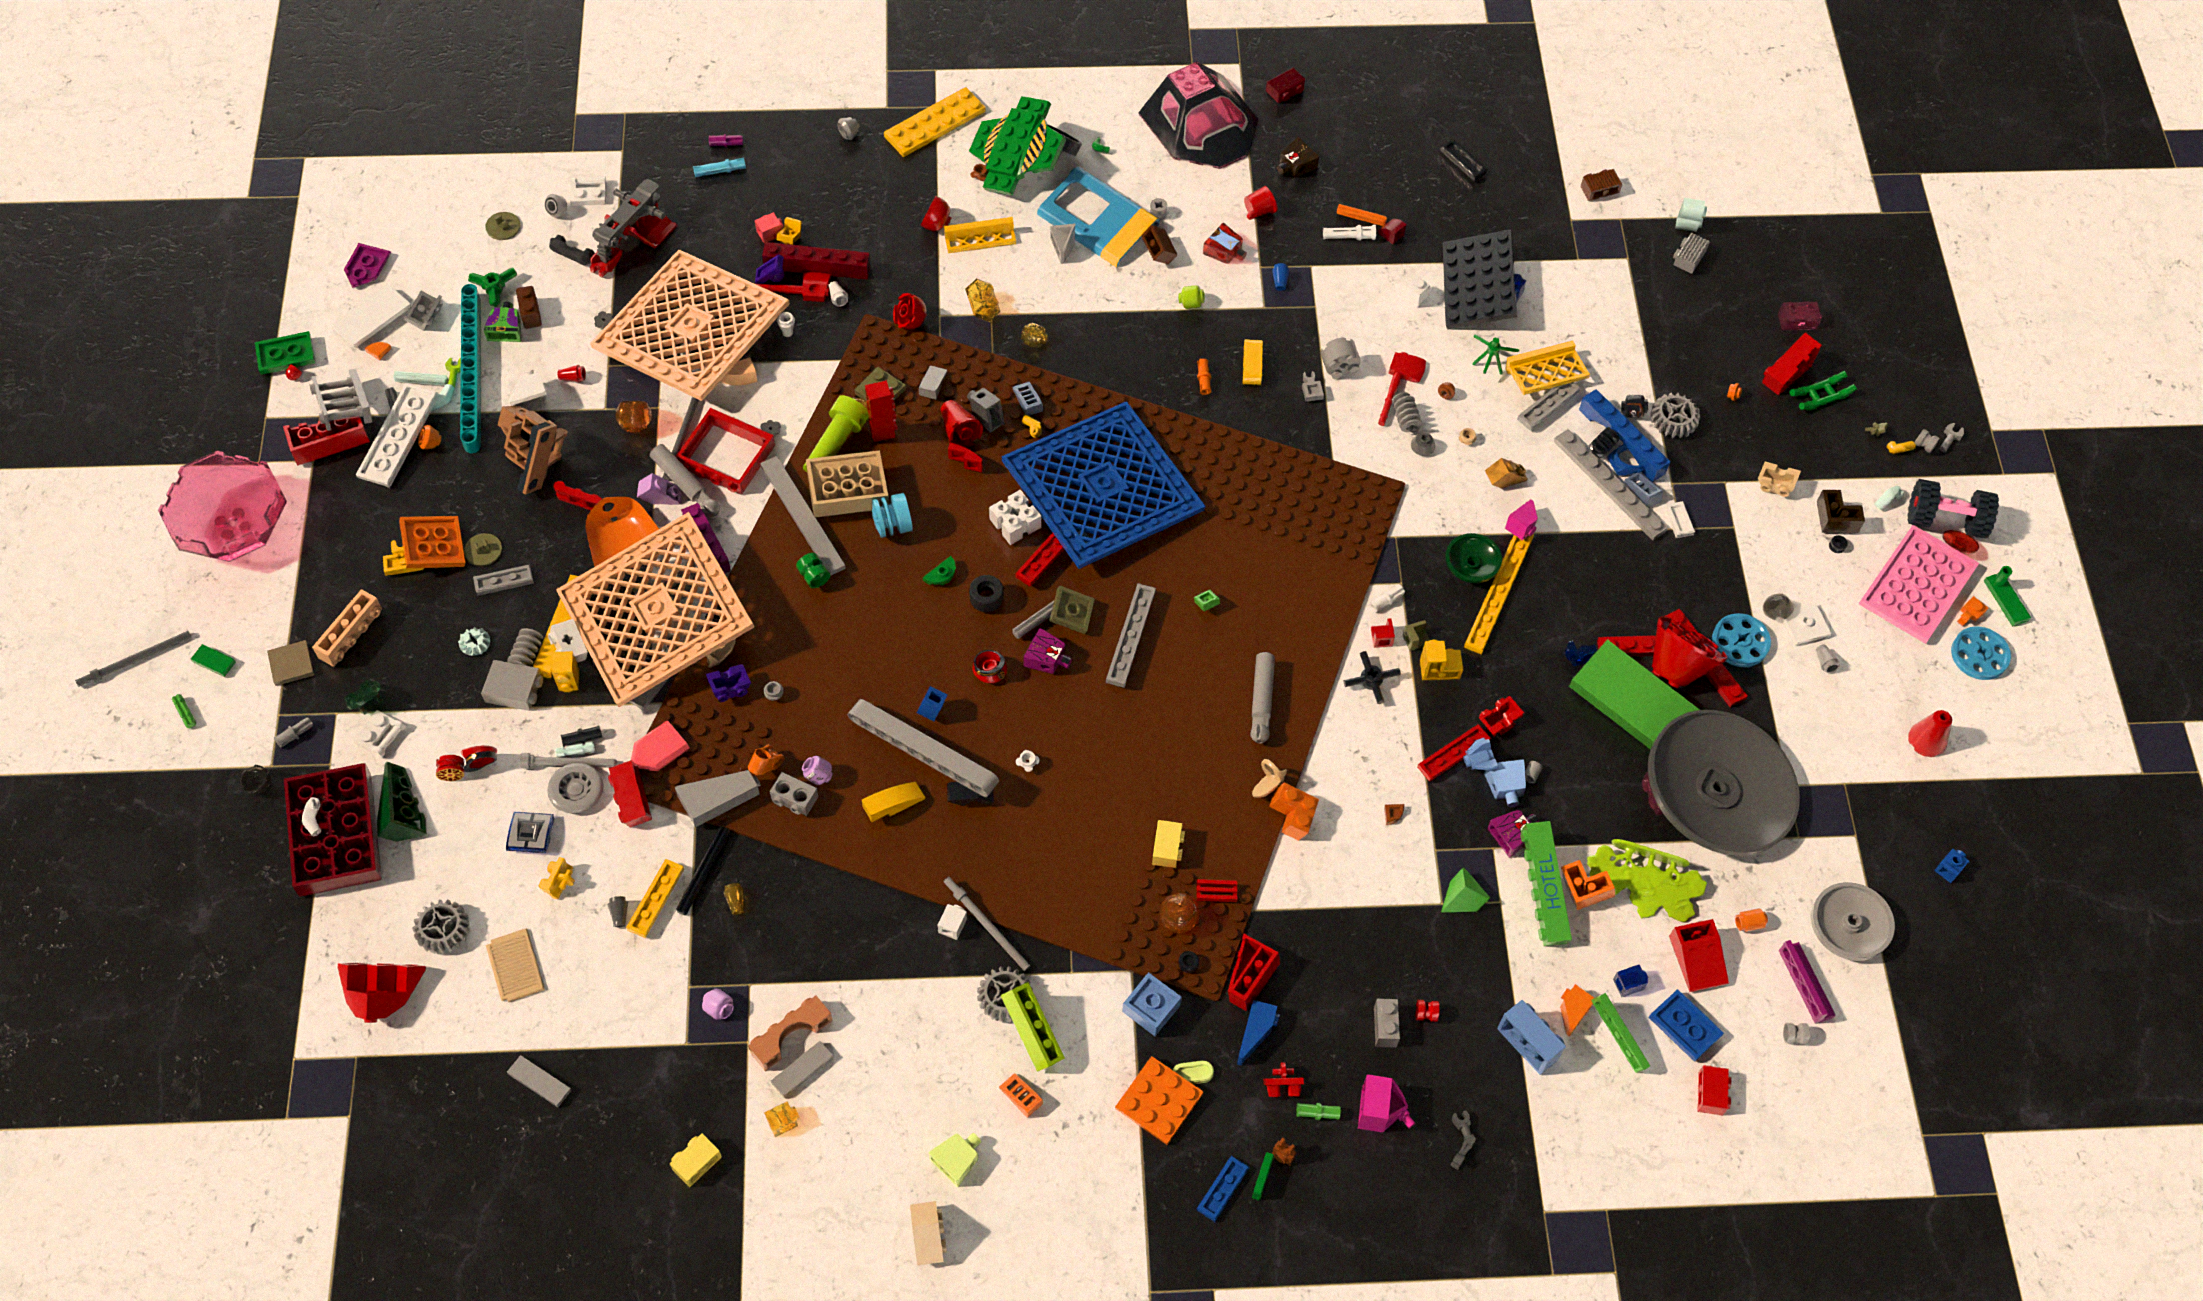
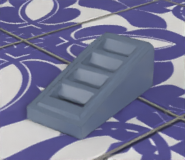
[1013,382,1043,416]
[1624,473,1663,508]

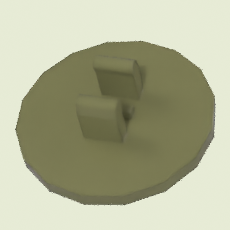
[485,212,520,240]
[464,533,502,567]

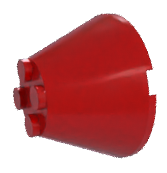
[1652,616,1728,689]

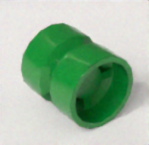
[796,553,831,589]

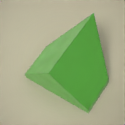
[1441,868,1490,913]

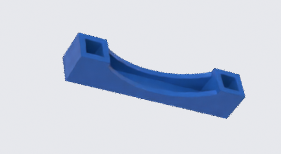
[1579,389,1670,483]

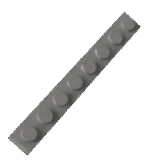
[1553,429,1668,541]

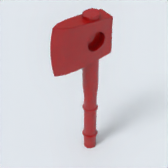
[756,272,831,302]
[1378,352,1426,426]

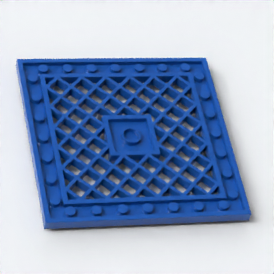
[1002,401,1206,569]

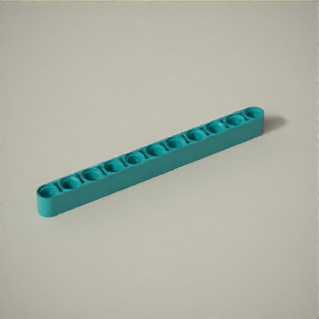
[460,284,481,453]

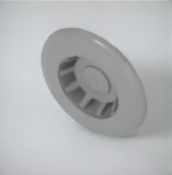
[547,763,604,813]

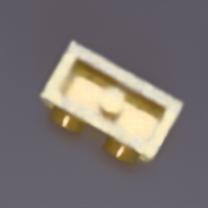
[965,278,1001,322]

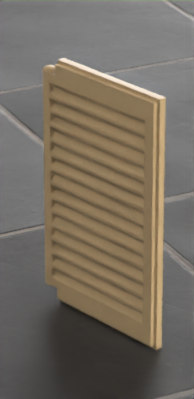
[486,928,545,1002]

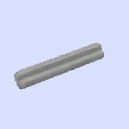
[1012,601,1054,639]

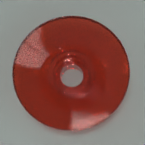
[1942,530,1979,553]

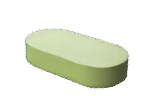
[1173,1061,1214,1084]

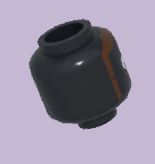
[1621,395,1648,418]

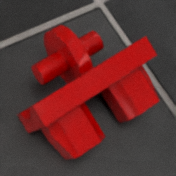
[1263,1062,1304,1097]

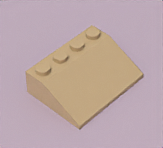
[806,450,888,517]

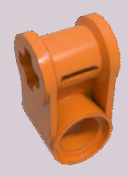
[748,744,785,775]

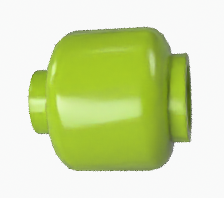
[1178,285,1205,309]

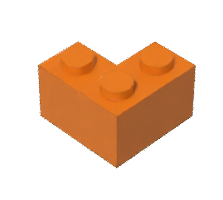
[1269,782,1319,841]
[1561,860,1615,910]

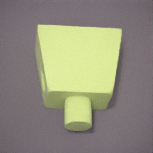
[928,1133,981,1187]

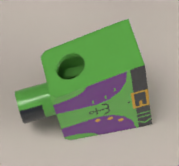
[483,302,521,342]

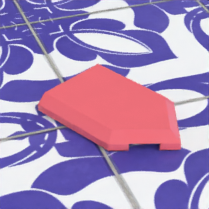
[631,721,690,771]

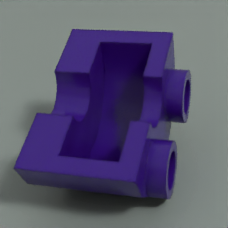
[706,664,751,702]

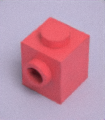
[755,212,784,243]

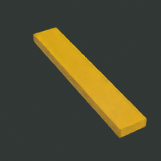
[533,575,578,678]

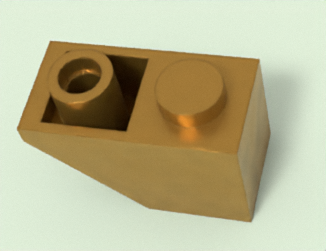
[1485,458,1528,488]

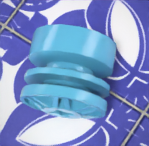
[872,493,913,538]

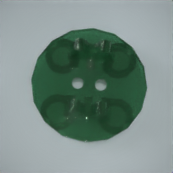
[344,680,383,715]

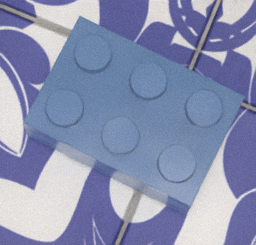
[1497,1000,1566,1075]

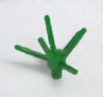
[1472,334,1520,375]

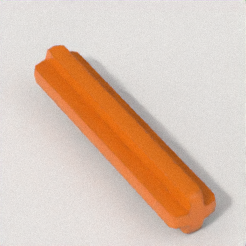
[1337,204,1387,226]

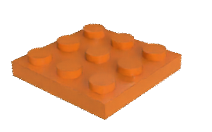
[399,516,465,568]
[1115,1056,1203,1145]

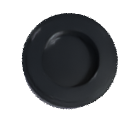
[1178,951,1199,973]

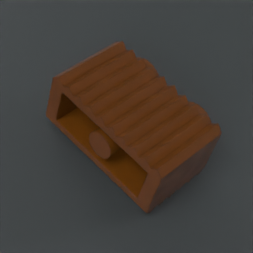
[1581,169,1622,201]
[1141,225,1177,265]
[516,286,542,329]

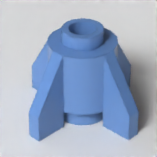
[1463,738,1499,770]

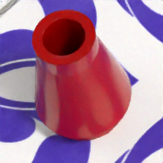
[557,364,586,382]

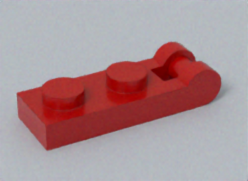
[554,481,605,510]

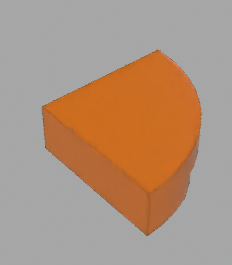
[365,342,392,360]

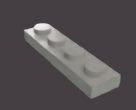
[1517,382,1580,431]

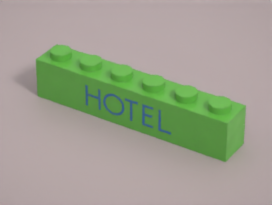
[1521,821,1572,946]

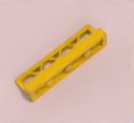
[944,217,1016,253]

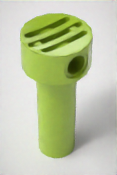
[803,395,868,472]

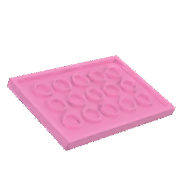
[1859,525,1979,644]

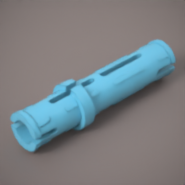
[693,158,746,177]

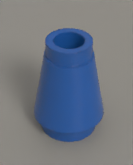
[1272,263,1290,291]

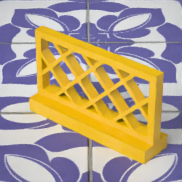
[1505,341,1590,395]

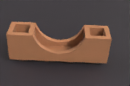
[748,995,833,1071]

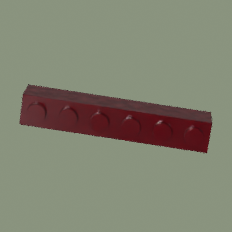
[762,242,871,280]

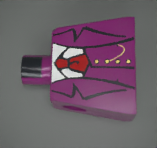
[1024,628,1072,674]
[1487,810,1539,858]

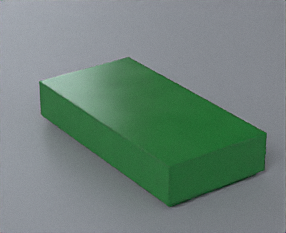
[191,644,236,677]
[1252,1152,1274,1200]

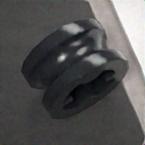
[1829,535,1848,553]

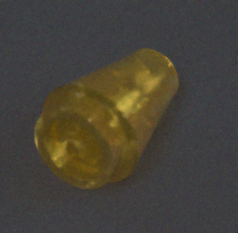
[723,883,744,915]

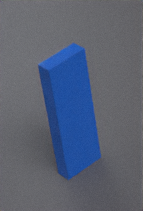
[1197,1156,1249,1222]

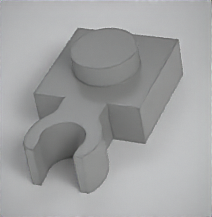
[1302,371,1324,402]

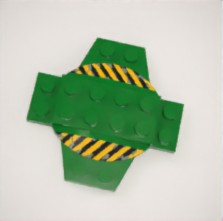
[969,96,1066,196]

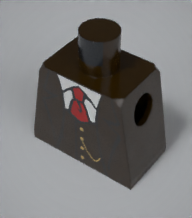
[1277,137,1319,177]

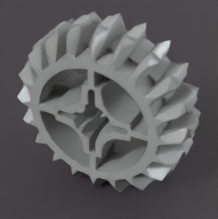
[1650,393,1700,439]
[412,899,470,954]
[977,966,1033,1022]

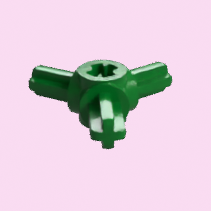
[468,268,517,307]

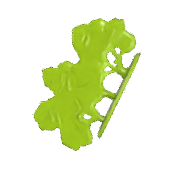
[1587,839,1707,922]

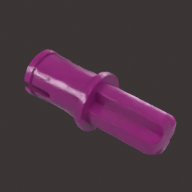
[709,134,743,147]

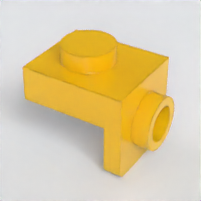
[777,217,802,245]

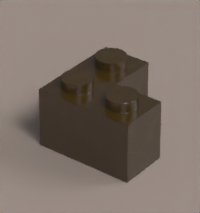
[1816,489,1865,533]

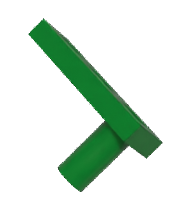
[1984,566,2031,627]

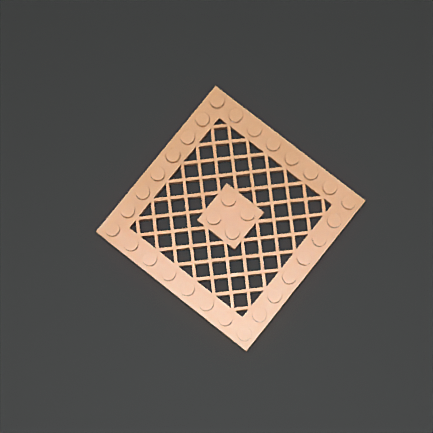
[590,250,790,401]
[556,512,755,707]

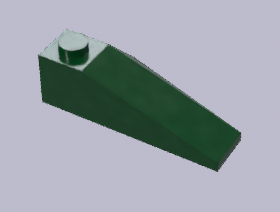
[377,762,427,842]

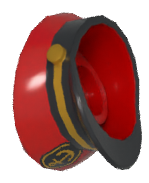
[972,650,1007,683]
[460,745,498,772]

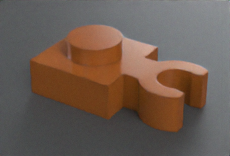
[1272,1138,1297,1165]

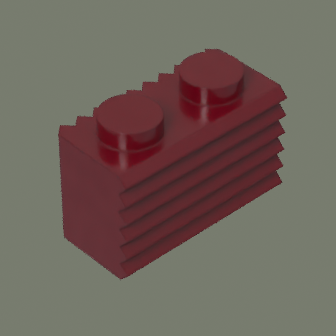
[1266,67,1305,104]

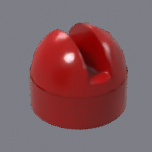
[286,365,302,381]

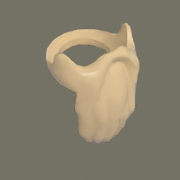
[706,639,736,668]
[1252,759,1287,798]

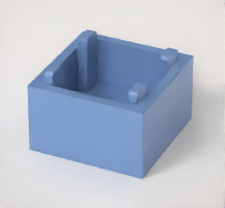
[1122,972,1182,1036]

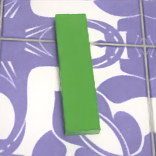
[1591,993,1650,1073]

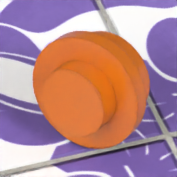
[1727,383,1742,401]

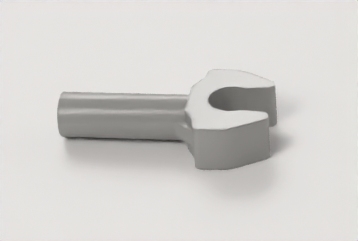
[1939,423,1964,452]

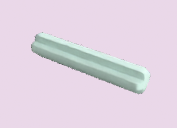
[393,371,448,386]

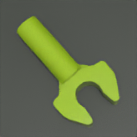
[445,358,461,388]

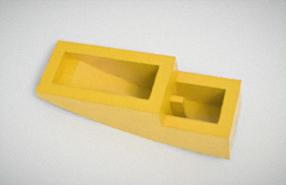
[862,782,925,822]

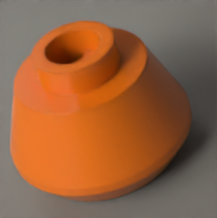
[418,425,441,449]

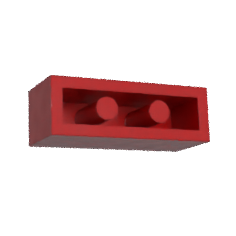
[608,760,652,828]

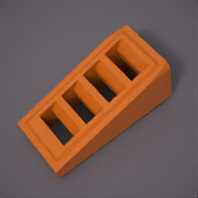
[999,1073,1043,1118]

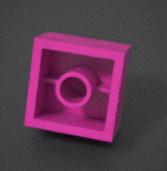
[1358,1075,1415,1132]

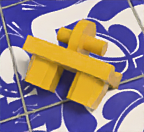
[538,857,575,900]

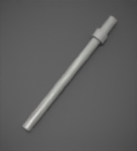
[944,877,1030,971]

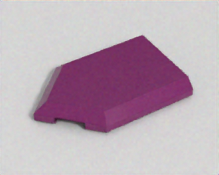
[344,243,391,288]

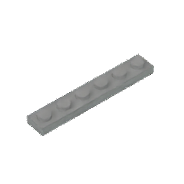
[1106,584,1156,688]

